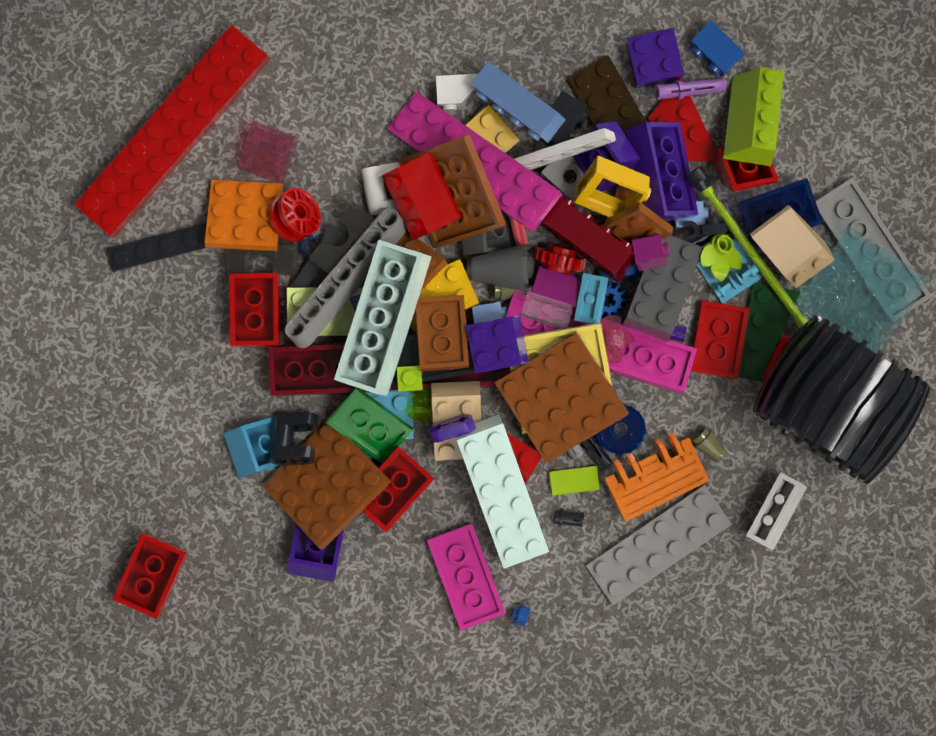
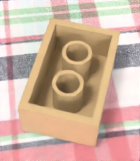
[431,381,482,461]

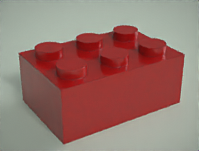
[230,273,281,348]
[362,446,435,533]
[112,532,189,619]

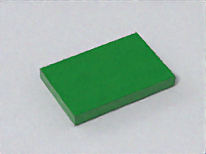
[326,387,413,464]

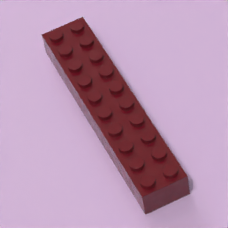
[269,344,511,397]

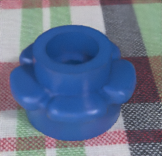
[511,604,531,627]

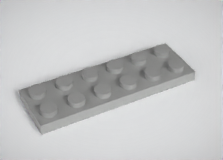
[812,177,932,323]
[586,485,732,605]

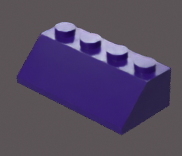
[626,122,699,222]

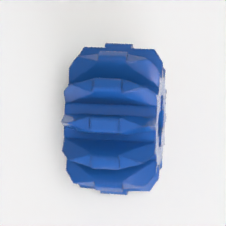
[601,280,629,321]

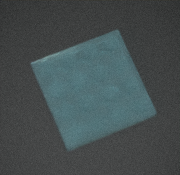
[796,226,930,353]

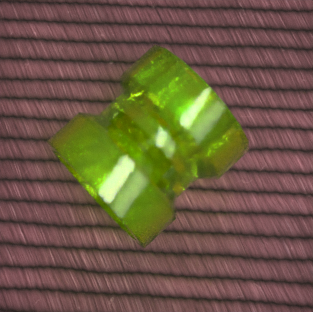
[408,390,432,422]

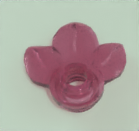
[600,315,634,363]

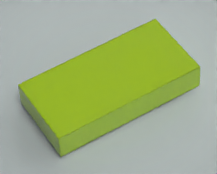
[549,466,600,496]

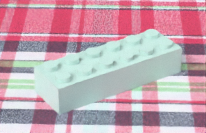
[334,240,431,396]
[456,415,549,569]

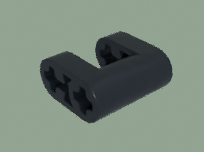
[270,412,318,466]

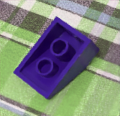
[287,524,344,582]

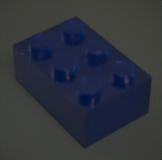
[736,178,823,249]

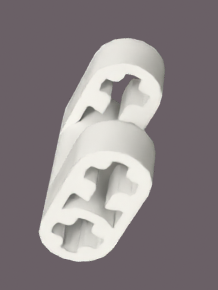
[361,162,400,217]

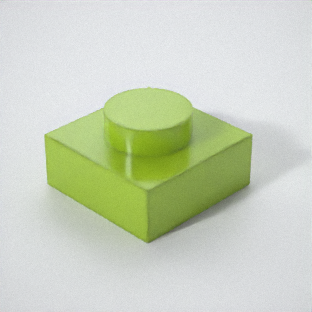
[397,366,423,392]

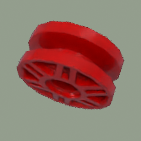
[268,188,321,242]

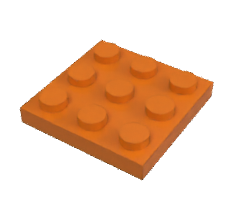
[205,180,283,251]

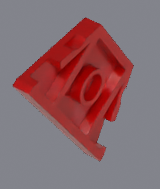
[648,78,717,162]

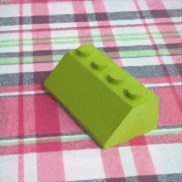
[723,67,784,166]

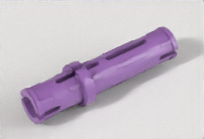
[654,77,726,100]

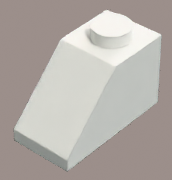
[436,74,478,112]

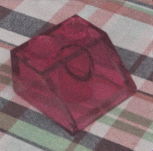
[238,121,300,183]

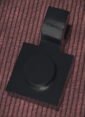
[683,219,727,241]

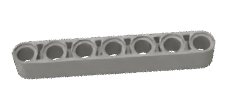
[285,208,407,348]

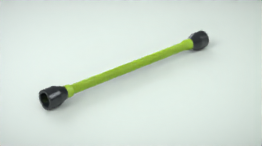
[686,166,808,330]

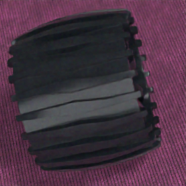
[753,315,930,484]

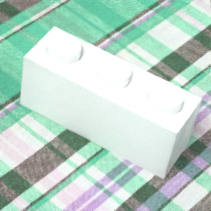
[746,472,807,550]

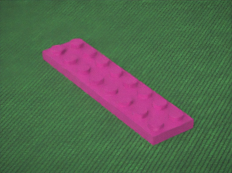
[387,91,562,233]
[506,292,697,395]

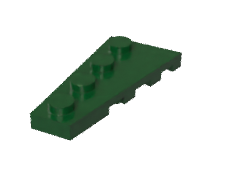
[738,283,800,381]

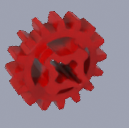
[533,243,586,274]

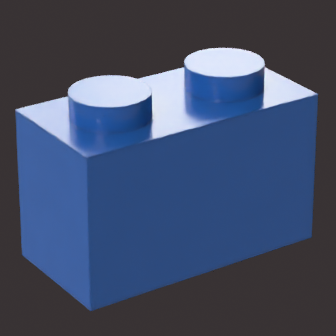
[689,20,745,77]

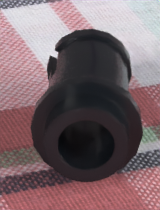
[553,508,584,527]

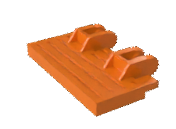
[604,432,710,522]

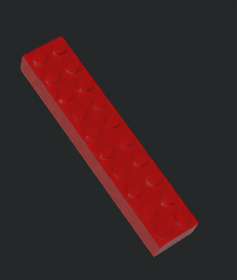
[74,24,270,239]

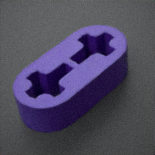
[428,415,476,443]

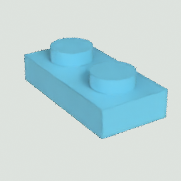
[574,273,609,324]

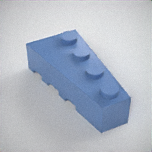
[471,61,566,143]

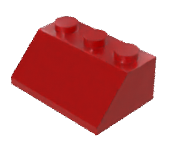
[382,152,462,240]

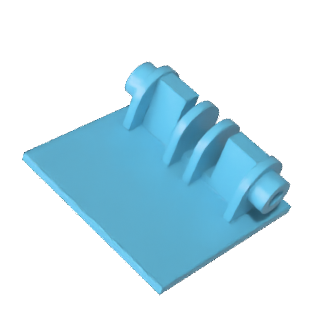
[697,238,763,304]

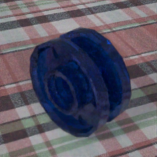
[596,405,646,455]

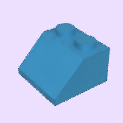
[224,417,279,479]

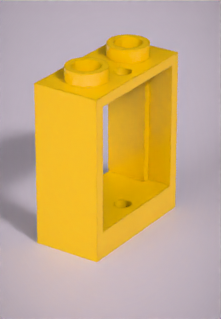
[574,156,651,217]

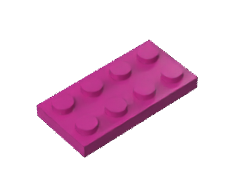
[427,524,506,631]

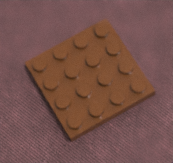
[398,134,506,249]
[495,331,629,463]
[261,422,391,550]

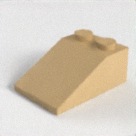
[750,205,835,288]

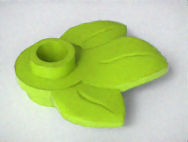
[700,234,742,281]

